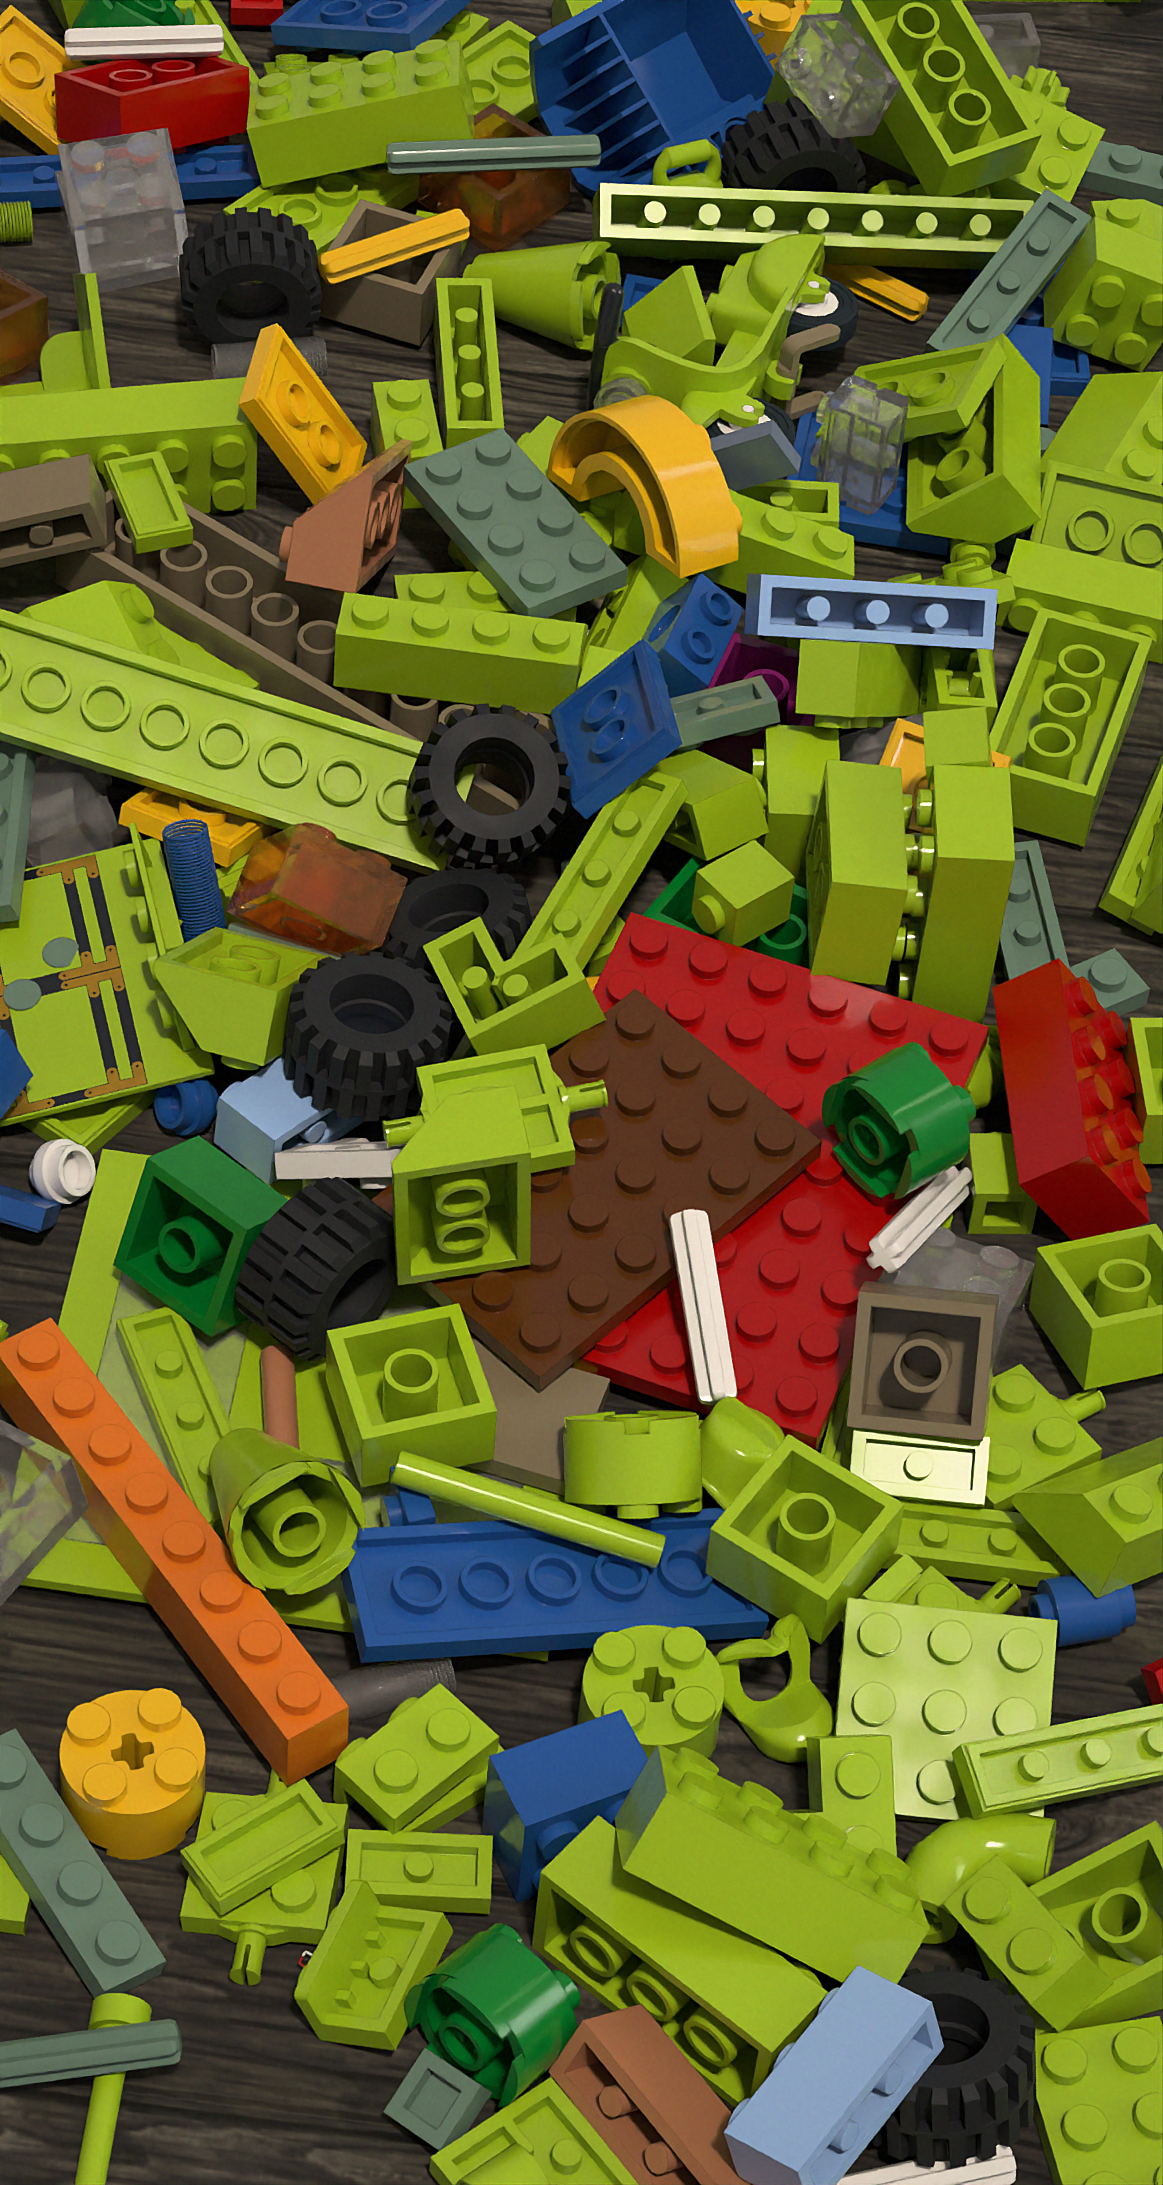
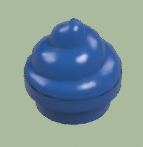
[154,1077,220,1135]

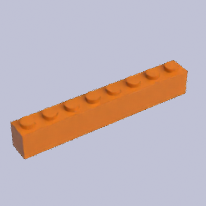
[0,1318,349,1787]

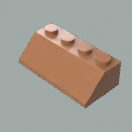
[279,439,413,593]

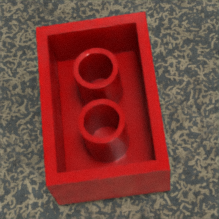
[54,57,250,165]

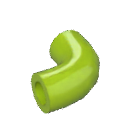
[904,1813,1056,1944]

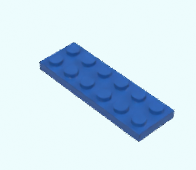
[340,1508,769,1663]

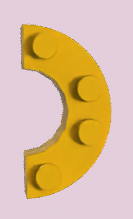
[547,395,743,579]

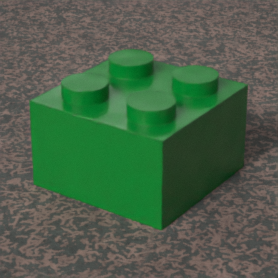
[113,1135,288,1337]

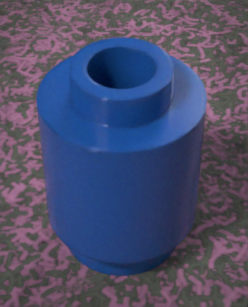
[1028,1574,1136,1648]

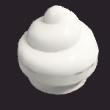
[28,1139,96,1204]

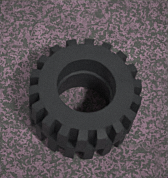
[720,97,866,193]
[179,207,322,358]
[407,703,571,873]
[372,867,533,1020]
[282,951,452,1121]
[235,1177,397,1362]
[870,1965,1036,2168]

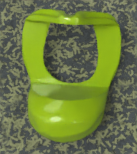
[715,1613,835,1764]

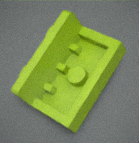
[333,1683,499,1835]
[294,1879,454,2051]

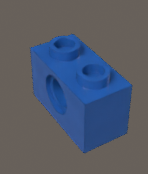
[641,572,745,698]

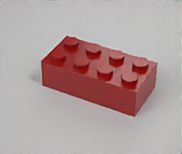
[992,958,1152,1241]

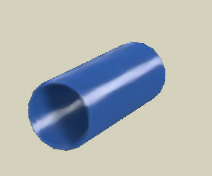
[162,819,227,943]

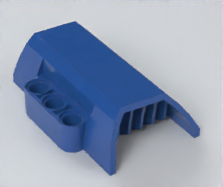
[529,0,777,198]

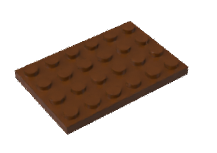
[372,988,822,1391]

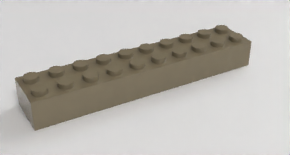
[56,490,576,863]

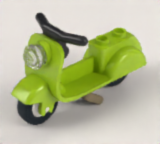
[586,234,859,447]

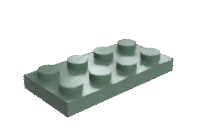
[403,428,628,618]

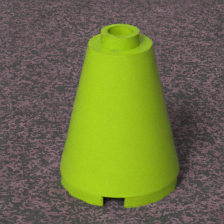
[462,240,621,353]
[209,1428,366,1595]

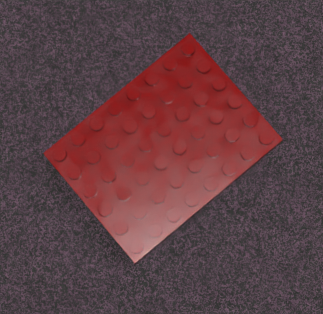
[441,912,989,1450]

